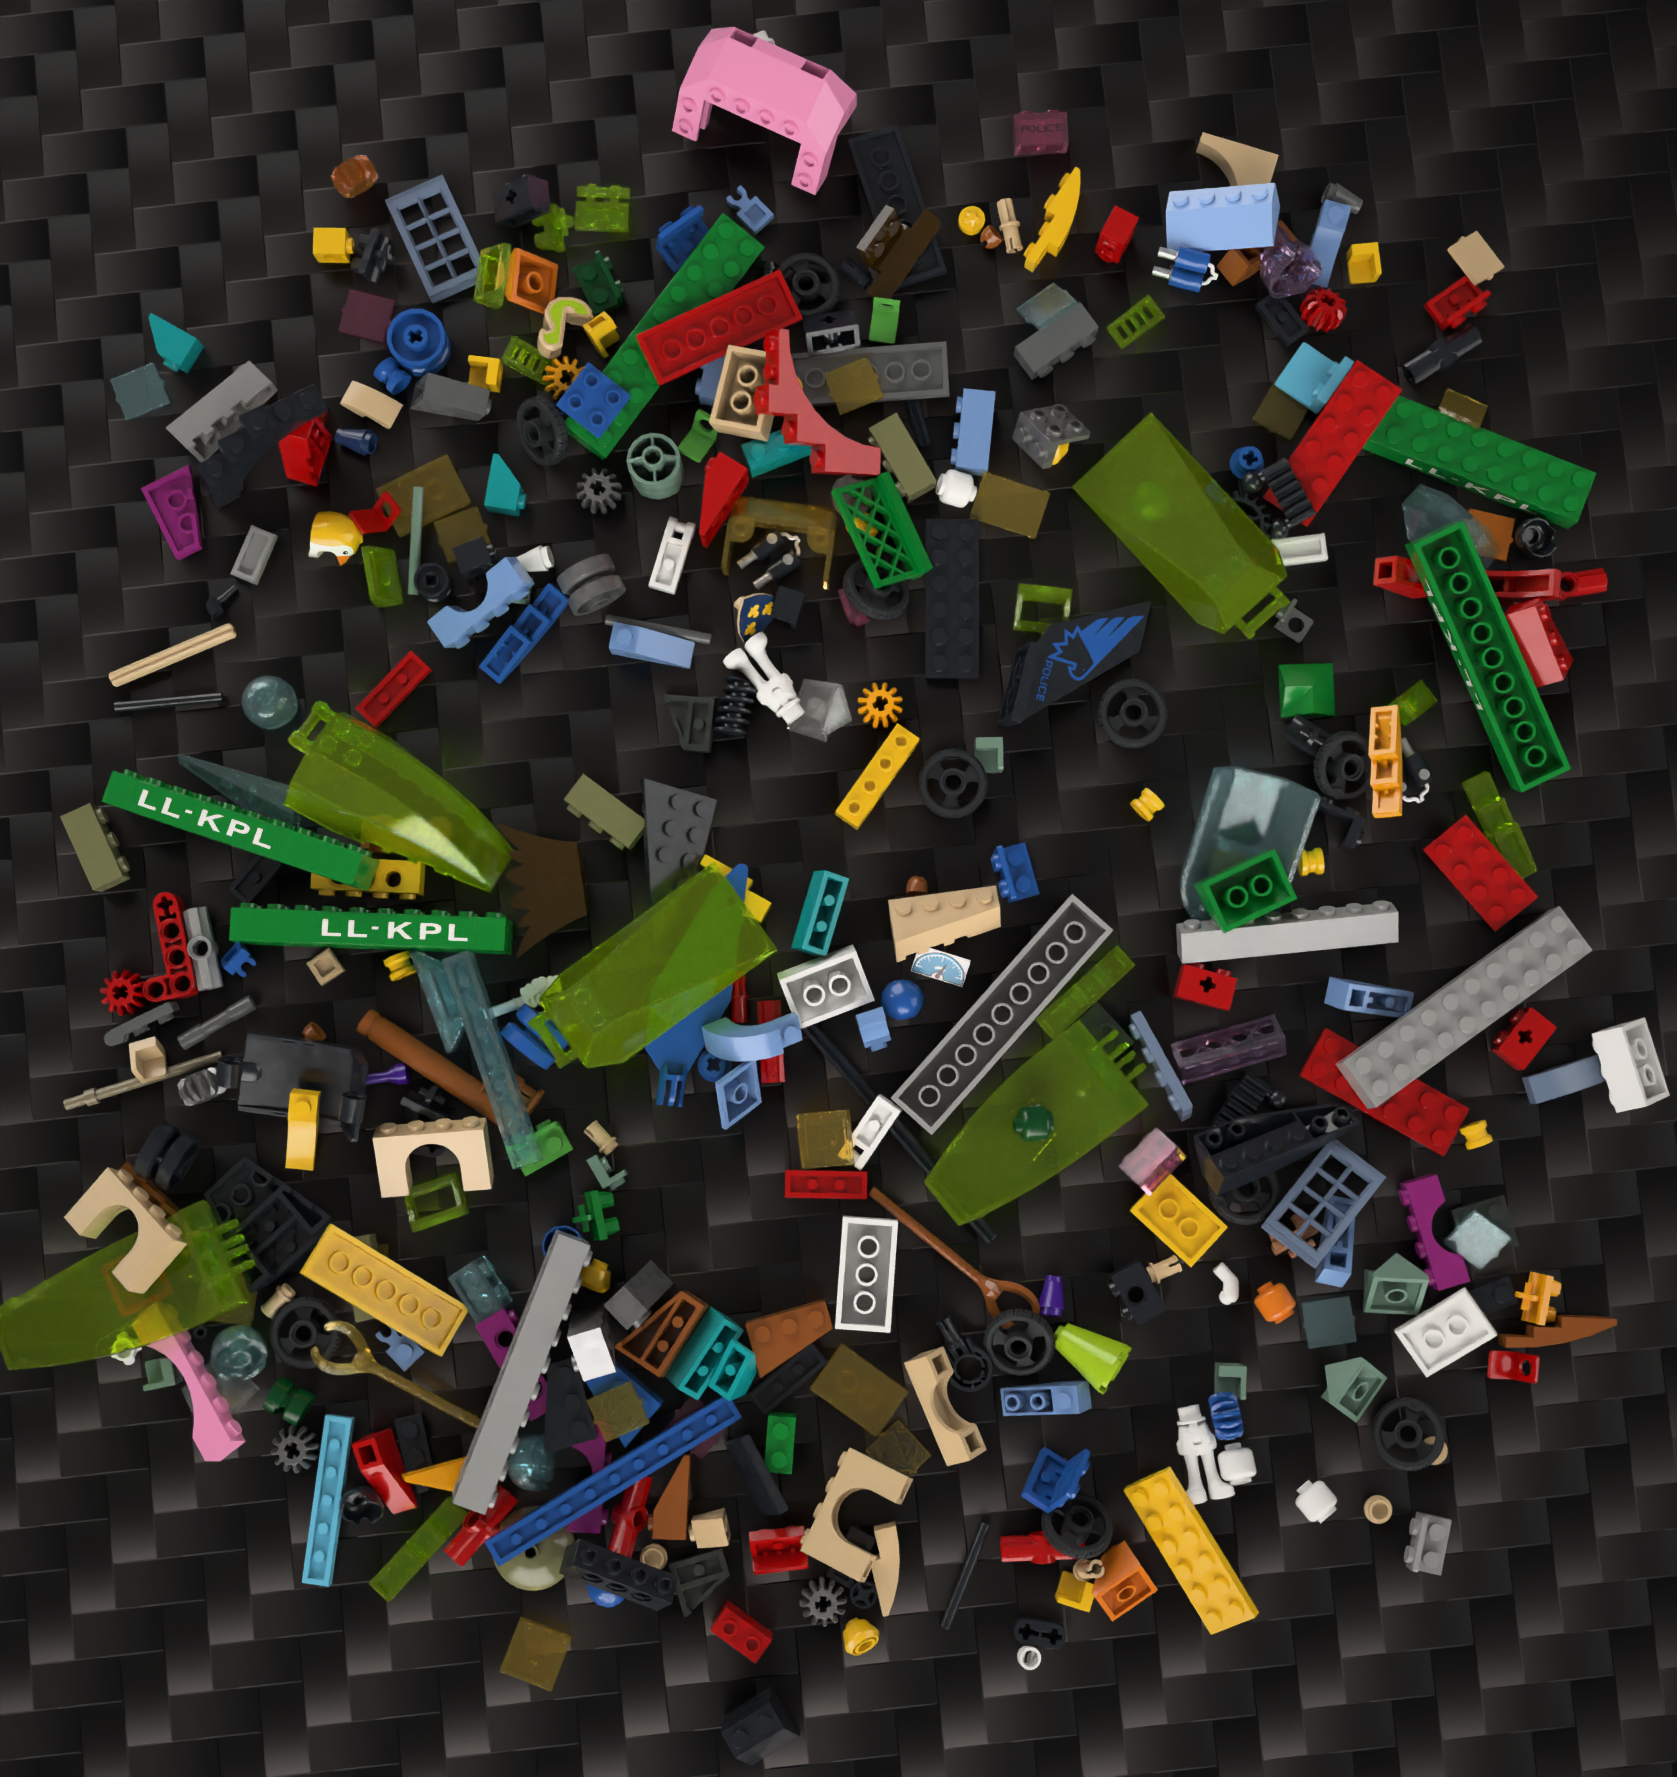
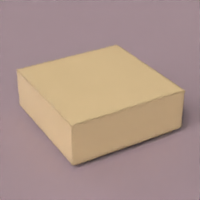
[306,948,345,986]

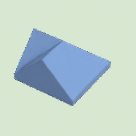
[715,1061,762,1130]

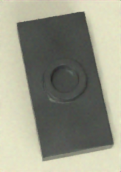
[1077,1002,1134,1060]

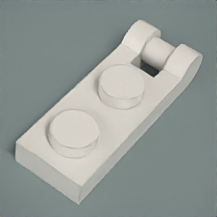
[648,517,696,595]
[839,1094,902,1171]

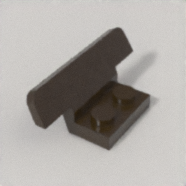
[856,205,940,299]

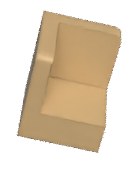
[129,1036,168,1084]

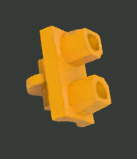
[1515,1271,1562,1326]

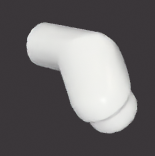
[1213,1262,1239,1305]

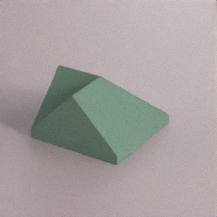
[1363,1253,1429,1315]
[1321,1357,1387,1423]

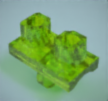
[532,203,575,253]

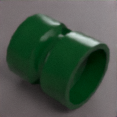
[262,1376,316,1427]

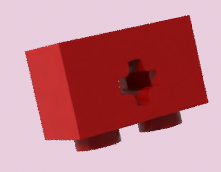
[1095,205,1139,264]
[1173,962,1237,1011]
[1491,1007,1557,1070]
[710,1600,773,1664]

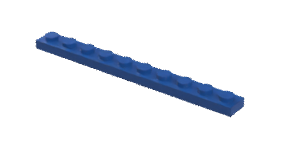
[484,1396,742,1567]

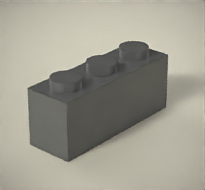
[1013,302,1099,380]

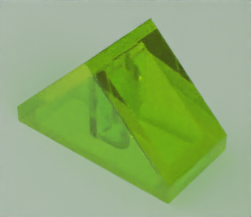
[1388,680,1438,726]

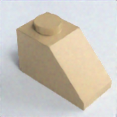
[688,1508,731,1548]

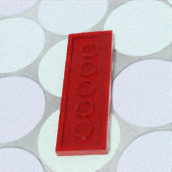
[635,269,803,386]
[1263,360,1402,527]
[1298,1028,1470,1156]

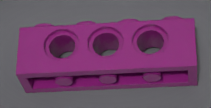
[475,1306,548,1421]

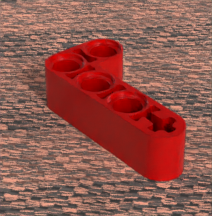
[143,892,199,1003]

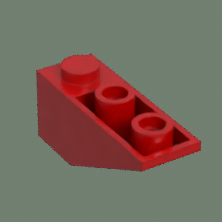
[351,1428,418,1514]

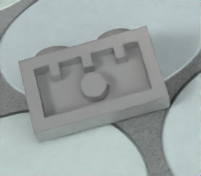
[1404,1511,1452,1576]

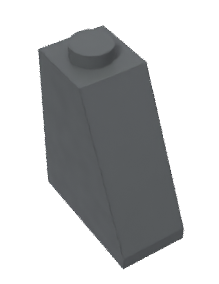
[410,372,492,421]

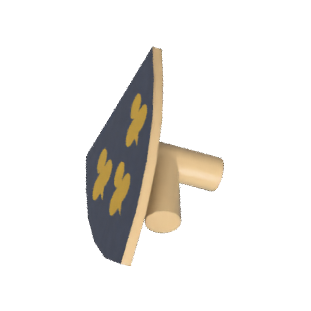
[734,593,775,643]

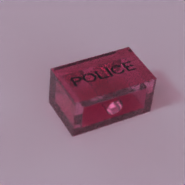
[1012,110,1069,156]
[1118,1127,1186,1196]

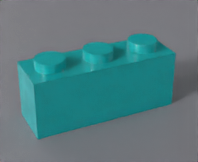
[741,429,812,478]
[791,870,849,957]
[665,1307,744,1400]

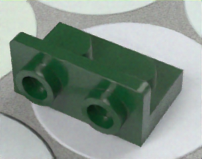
[572,250,625,317]

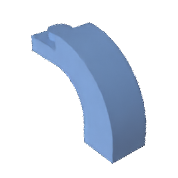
[701,1012,803,1062]

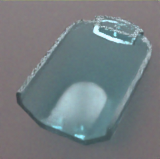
[1180,766,1321,921]

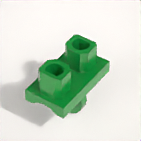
[572,1190,620,1241]

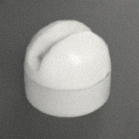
[1017,1645,1041,1670]

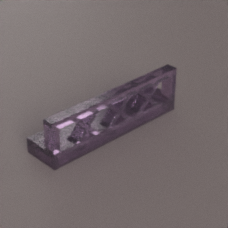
[1170,1014,1287,1085]

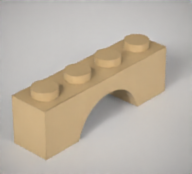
[904,1347,987,1466]

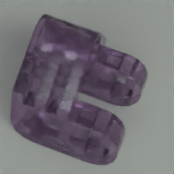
[1260,225,1322,298]

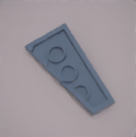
[1128,1010,1193,1122]

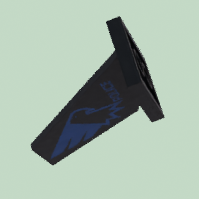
[997,600,1152,728]

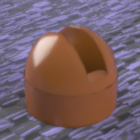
[980,225,1003,249]
[906,876,928,897]
[302,1022,326,1041]

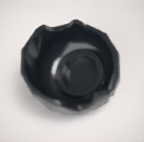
[1515,517,1558,559]
[338,1486,385,1525]

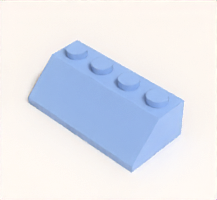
[1166,183,1280,251]

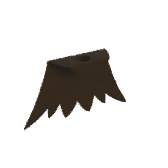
[497,823,591,958]

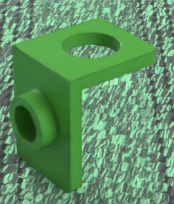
[869,297,900,345]
[678,409,718,462]

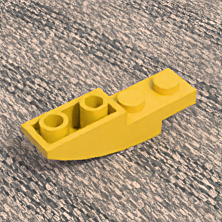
[1024,167,1080,273]

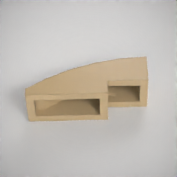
[872,1521,900,1617]

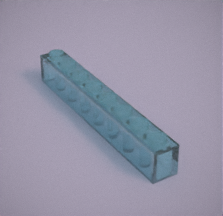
[442,950,544,1169]

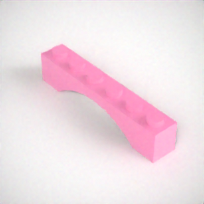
[130,1302,246,1461]

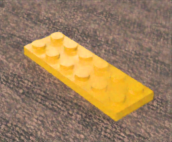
[300,1224,470,1357]
[1123,1467,1259,1635]

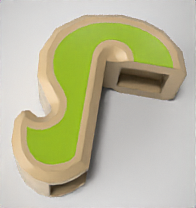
[537,297,593,359]

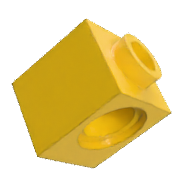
[313,228,355,263]

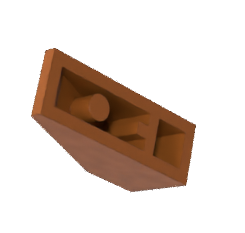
[1216,220,1298,286]
[648,1451,691,1540]

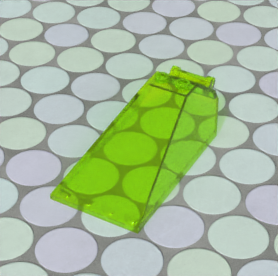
[1072,412,1291,640]
[528,862,778,1069]

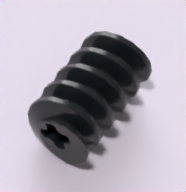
[713,677,757,736]

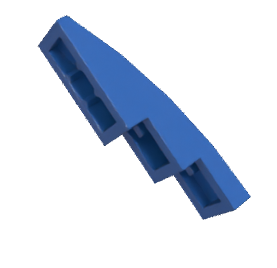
[479,583,569,684]

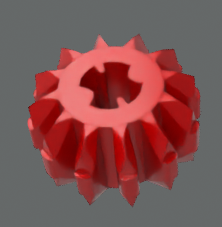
[1300,286,1347,333]
[99,970,145,1016]

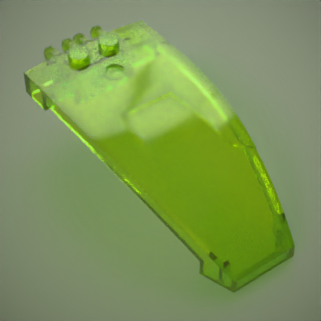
[924,1018,1149,1226]
[0,1200,255,1370]

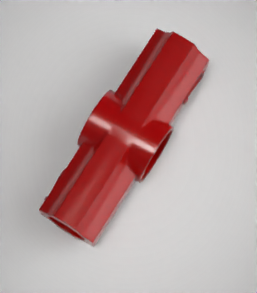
[1542,568,1608,602]
[757,1000,785,1083]
[608,1476,653,1558]
[444,1485,519,1566]
[1000,1531,1085,1564]

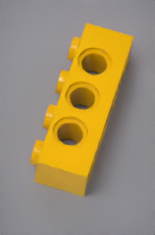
[835,723,920,830]
[310,859,426,900]

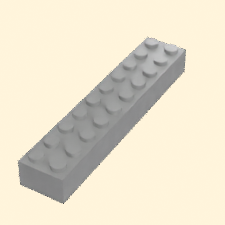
[891,894,1113,1135]
[1335,906,1592,1109]
[452,1229,593,1515]

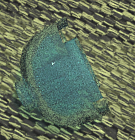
[241,675,298,730]
[210,1325,267,1381]
[507,1434,555,1491]

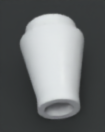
[516,545,554,572]

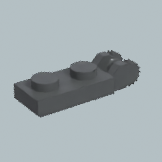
[104,1000,180,1047]

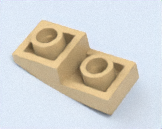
[340,381,403,429]

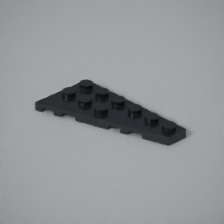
[640,778,717,955]

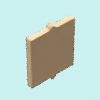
[1447,231,1505,286]

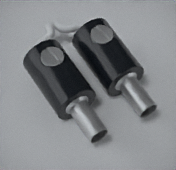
[737,527,802,590]
[1401,737,1435,804]

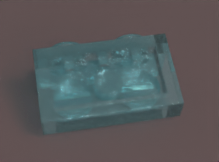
[448,1255,512,1324]

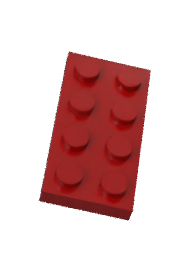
[1423,814,1538,931]

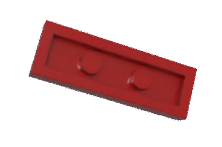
[355,651,432,728]
[785,1170,867,1199]

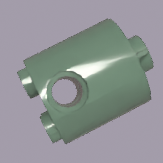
[626,433,684,499]

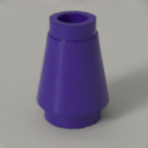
[1039,1275,1065,1317]

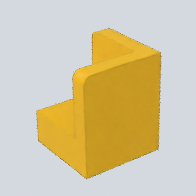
[1346,242,1381,284]
[582,311,620,359]
[468,355,503,393]
[1055,1570,1095,1612]

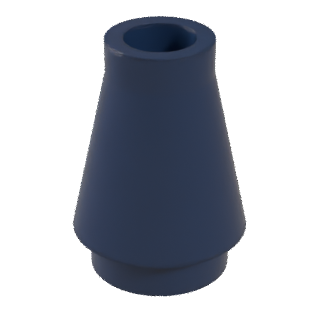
[335,428,377,456]

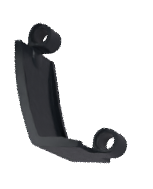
[215,1032,368,1142]

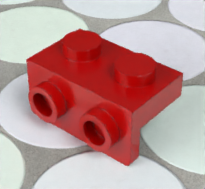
[1424,275,1491,332]
[749,1526,809,1575]

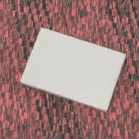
[1395,1287,1497,1378]

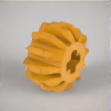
[542,356,584,400]
[858,683,903,728]

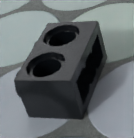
[452,537,500,585]

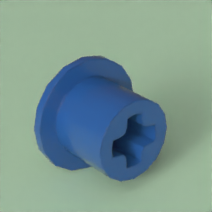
[1230,446,1264,480]
[697,1050,733,1082]

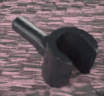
[206,585,238,618]

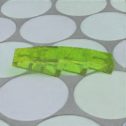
[1462,771,1538,878]
[1035,945,1135,1040]
[369,1496,468,1603]

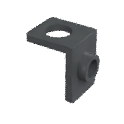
[1274,598,1314,643]

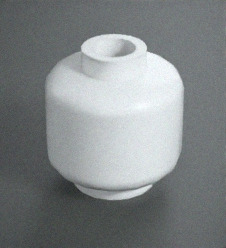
[936,470,977,508]
[1217,1443,1257,1486]
[1295,1480,1337,1523]

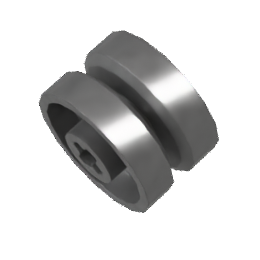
[557,554,626,616]

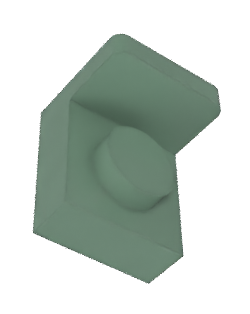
[586,1154,628,1190]

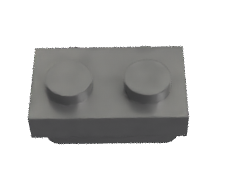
[1012,404,1090,469]

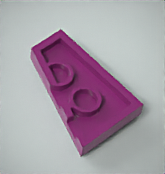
[141,465,203,561]

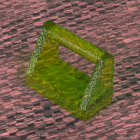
[473,243,511,309]
[361,546,404,608]
[1013,583,1072,633]
[404,1172,469,1233]

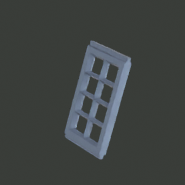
[385,175,490,304]
[1261,1139,1386,1269]

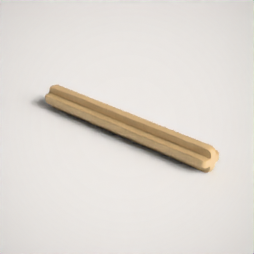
[109,623,236,687]

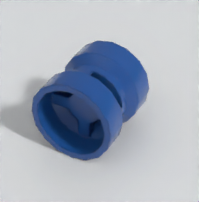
[373,357,411,395]

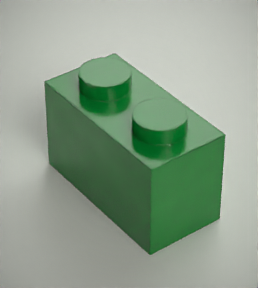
[765,1411,796,1474]

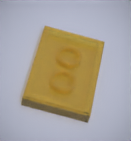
[376,454,472,538]
[810,1342,908,1437]

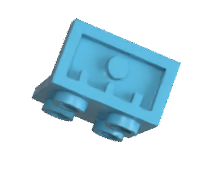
[1275,342,1354,414]

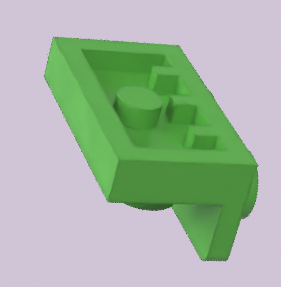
[508,1119,574,1176]

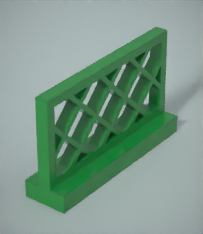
[831,472,933,589]

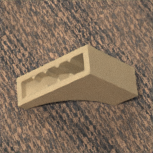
[1196,132,1279,186]

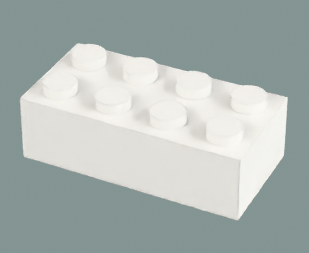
[835,1215,898,1333]

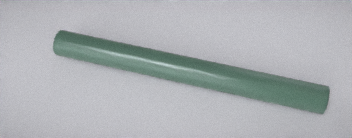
[408,487,424,595]

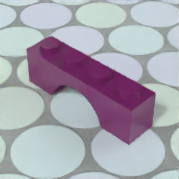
[1398,1174,1470,1291]
[567,1416,614,1533]

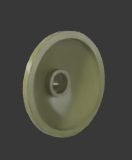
[493,1505,575,1591]

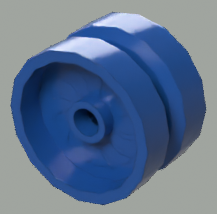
[387,309,451,376]
[501,1003,571,1070]

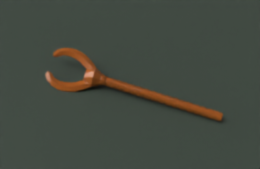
[868,1187,1040,1330]

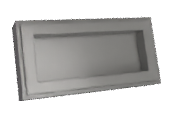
[230,525,278,585]

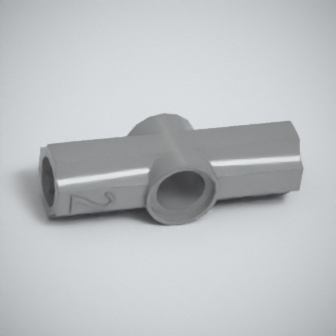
[183,906,223,991]

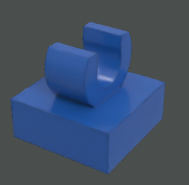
[220,942,256,977]

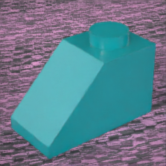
[148,313,204,374]
[484,453,527,517]
[708,1338,757,1401]

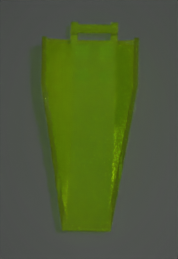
[284,701,514,893]

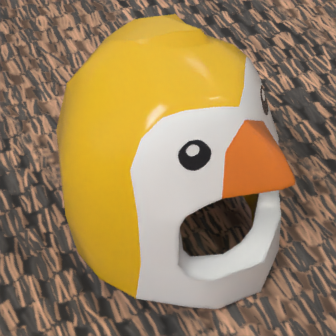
[309,511,363,566]

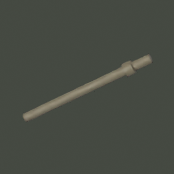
[63,1050,224,1110]

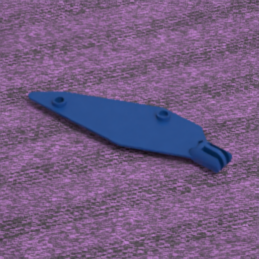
[643,864,748,1107]

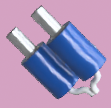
[1152,246,1218,293]

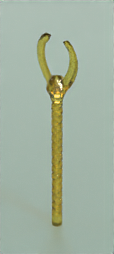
[311,1321,481,1430]

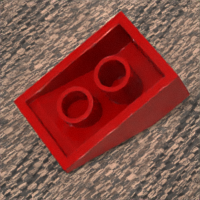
[699,452,749,548]

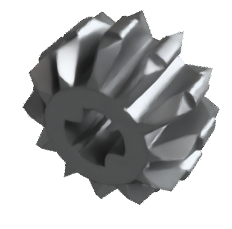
[576,468,622,514]
[177,1067,227,1106]
[271,1425,319,1473]
[800,1577,847,1627]

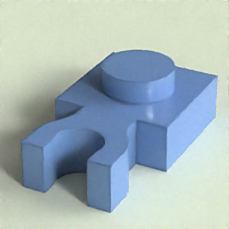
[726,185,774,235]
[375,1326,426,1371]

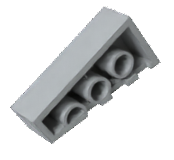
[166,361,278,462]

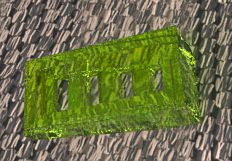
[1106,294,1165,349]
[501,336,562,386]

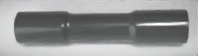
[177,995,257,1050]

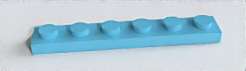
[302,1414,355,1587]

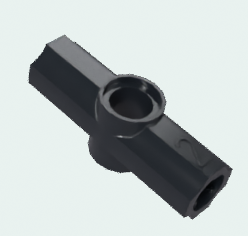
[1402,324,1482,386]

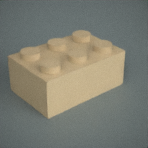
[709,345,774,442]

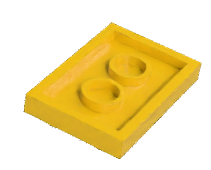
[1129,1170,1228,1267]

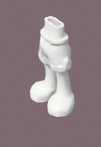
[723,632,805,725]
[1176,1404,1235,1505]

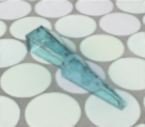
[178,753,307,828]

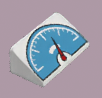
[911,948,971,987]

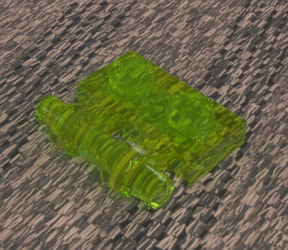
[575,184,631,233]

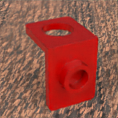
[348,492,402,534]
[1487,1350,1540,1384]

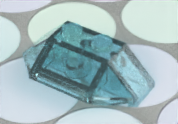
[1402,484,1501,570]
[409,950,474,1054]

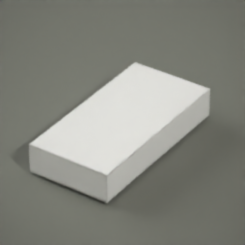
[1270,533,1328,567]

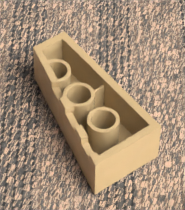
[888,886,1001,962]

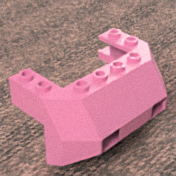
[672,27,857,195]

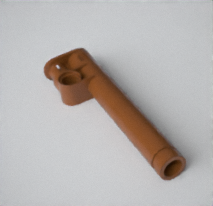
[356,1009,545,1136]

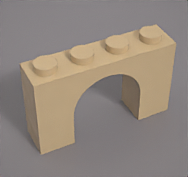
[373,1116,494,1198]
[64,1167,188,1294]
[800,1447,913,1582]

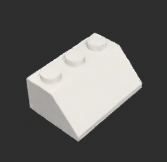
[777,944,875,1029]
[1592,1017,1670,1113]

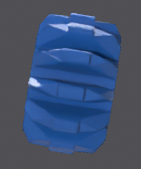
[1208,1391,1244,1440]

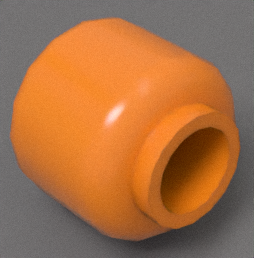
[1254,1281,1296,1324]

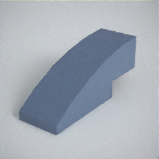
[1522,1055,1606,1104]

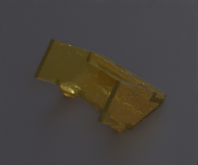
[721,496,838,589]

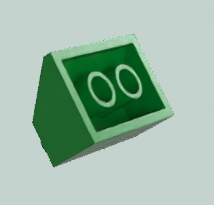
[1194,849,1297,933]

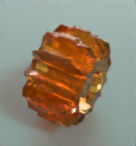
[331,155,379,198]

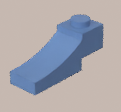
[1300,199,1351,290]
[855,1007,891,1052]

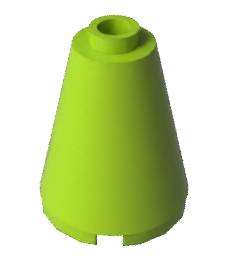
[1054,1323,1132,1395]

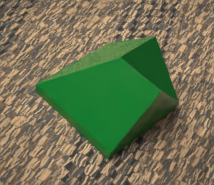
[1278,663,1335,718]

